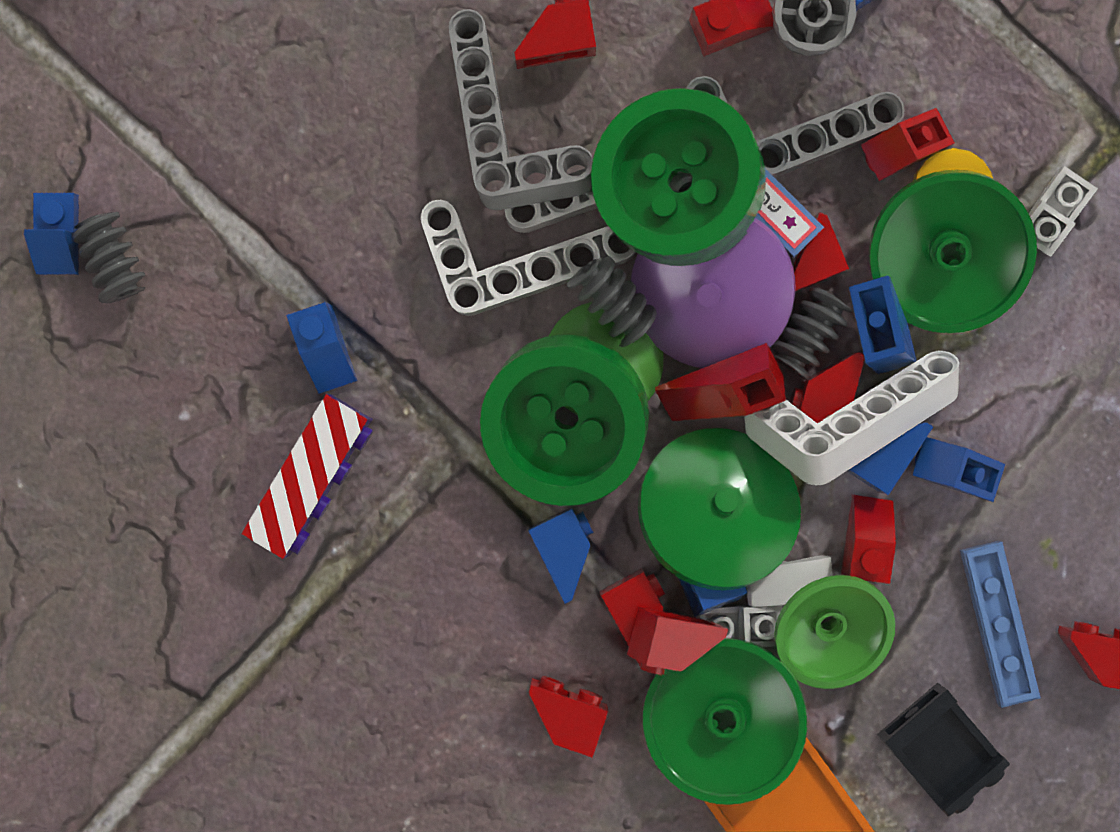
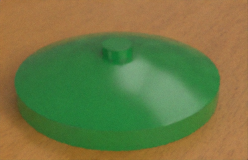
[868,170,1037,333]
[638,428,801,590]
[643,638,808,805]

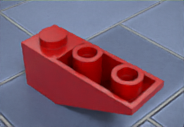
[655,343,786,421]

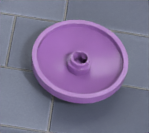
[631,218,796,368]

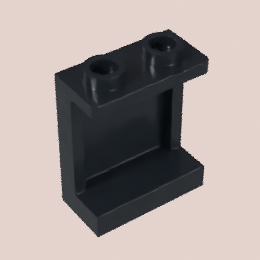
[877,683,1010,816]

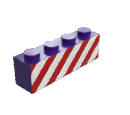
[241,394,373,559]

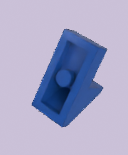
[24,193,79,275]

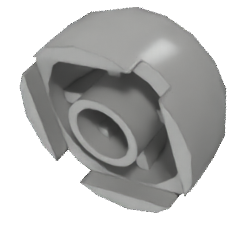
[772,0,856,56]

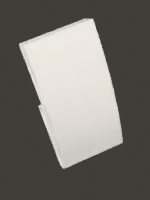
[1029,165,1098,257]
[746,555,833,607]
[697,605,783,647]

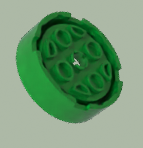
[591,88,766,266]
[480,334,649,506]

